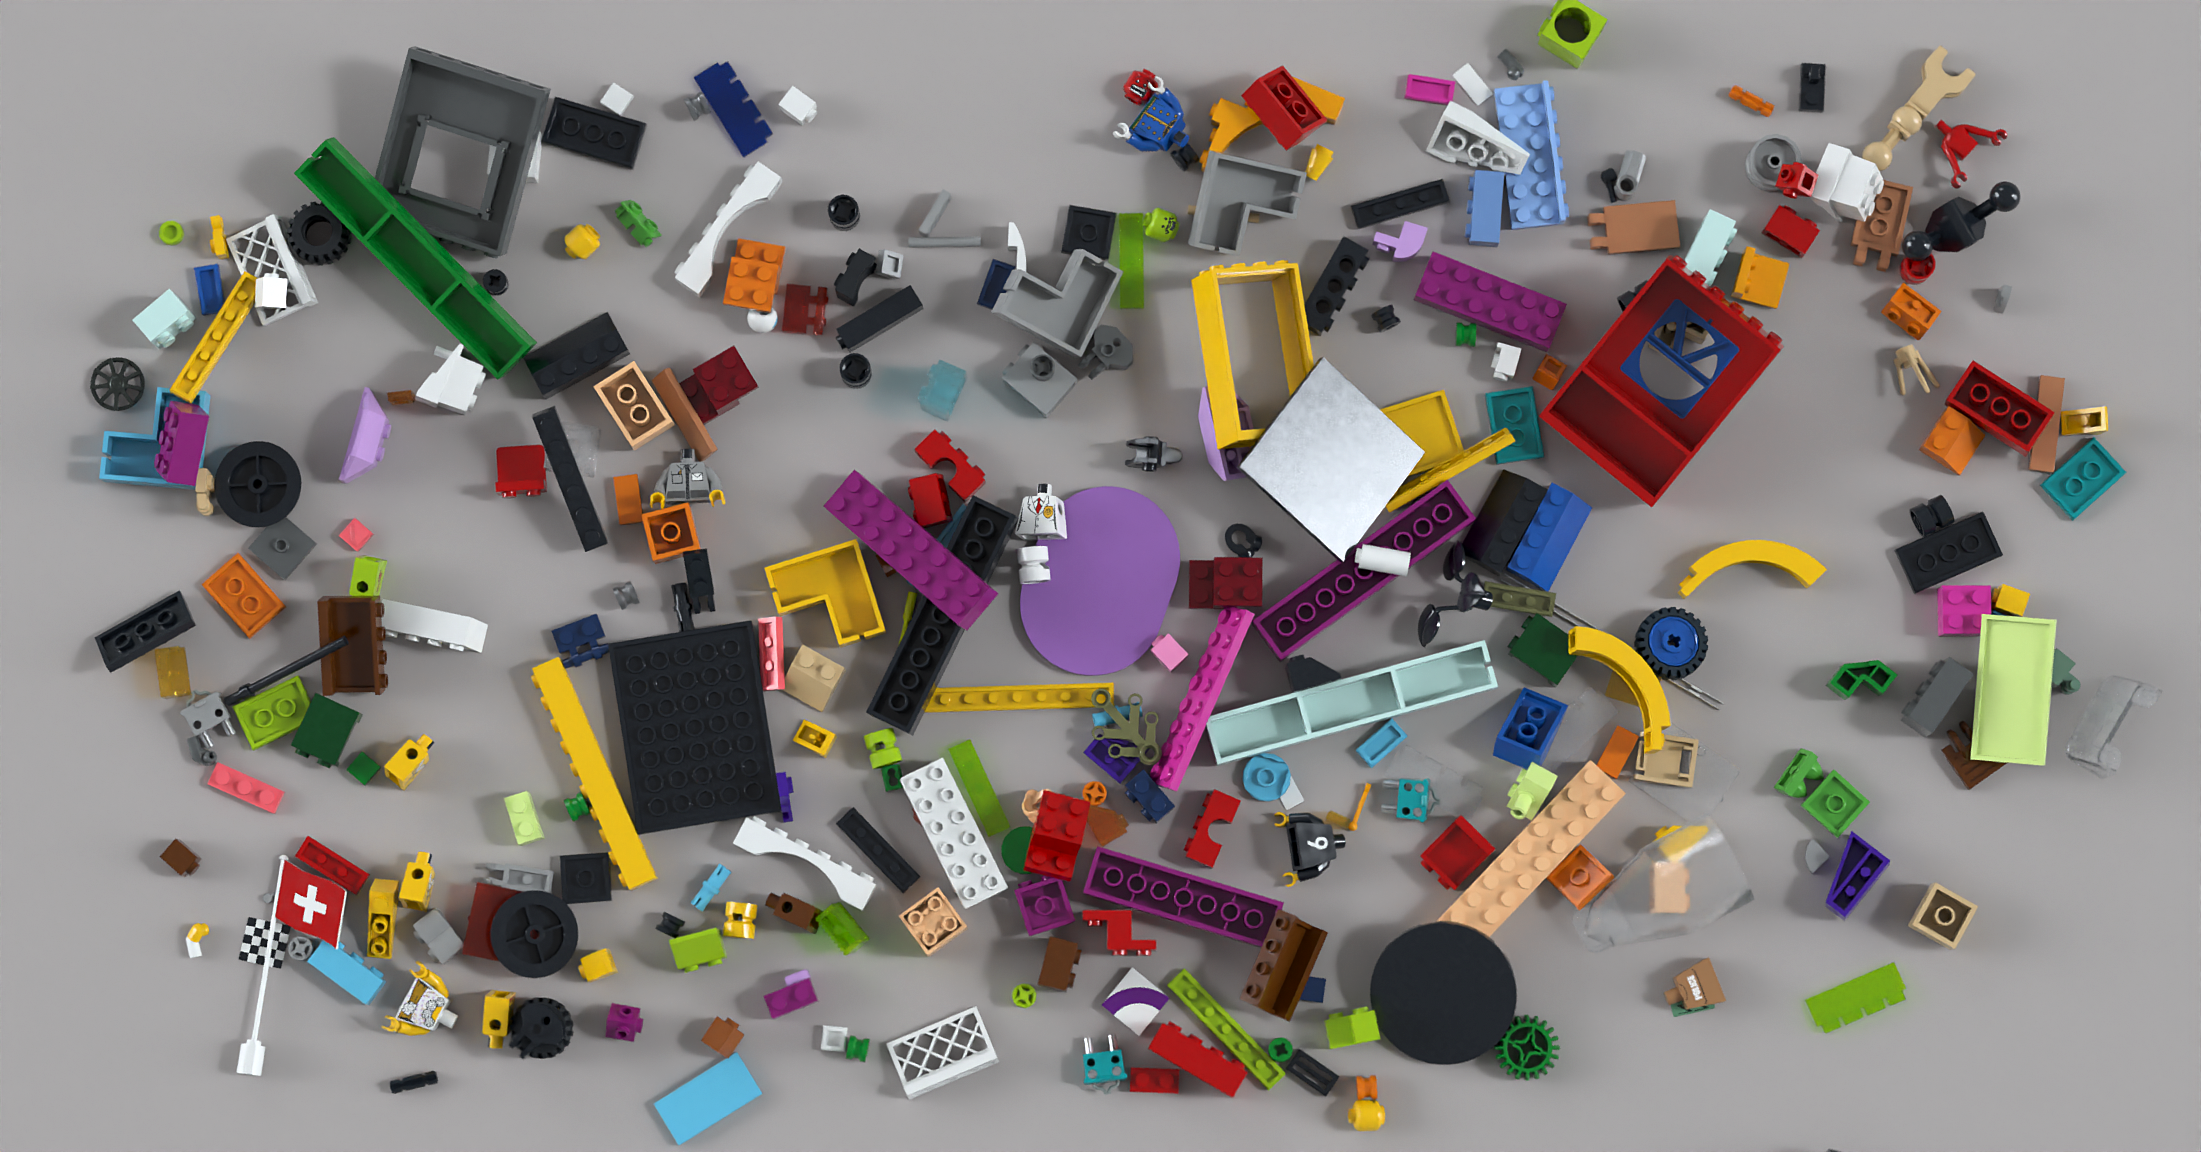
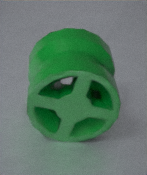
[1455,322,1476,347]
[564,792,591,822]
[846,1035,870,1062]
[1268,1037,1293,1062]

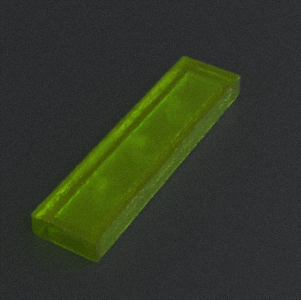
[1119,213,1144,309]
[948,739,1010,837]

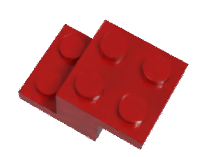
[1023,790,1091,882]
[1083,910,1156,956]

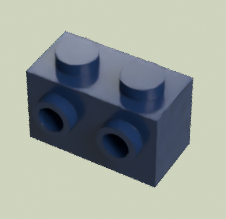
[1125,769,1175,824]

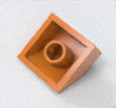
[1919,406,1985,476]

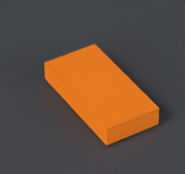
[613,474,643,525]
[1596,725,1639,779]

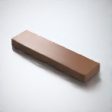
[652,367,718,462]
[2029,375,2065,473]

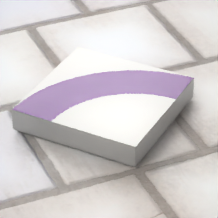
[1102,967,1170,1036]

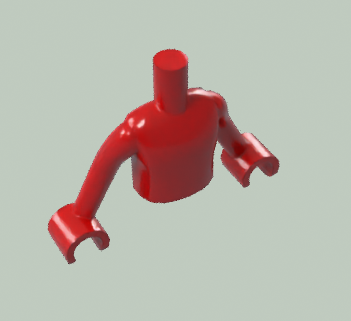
[1935,119,2007,189]

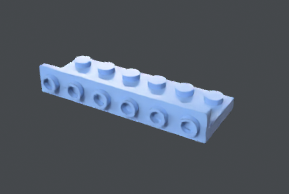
[1494,80,1569,230]

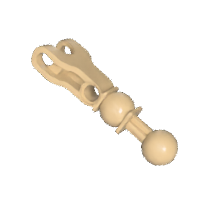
[1862,46,1975,171]

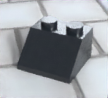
[1285,654,1342,693]

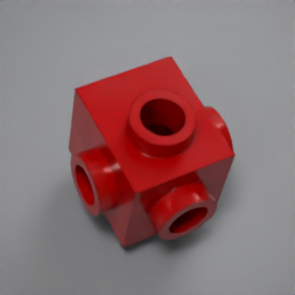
[1775,162,1818,199]

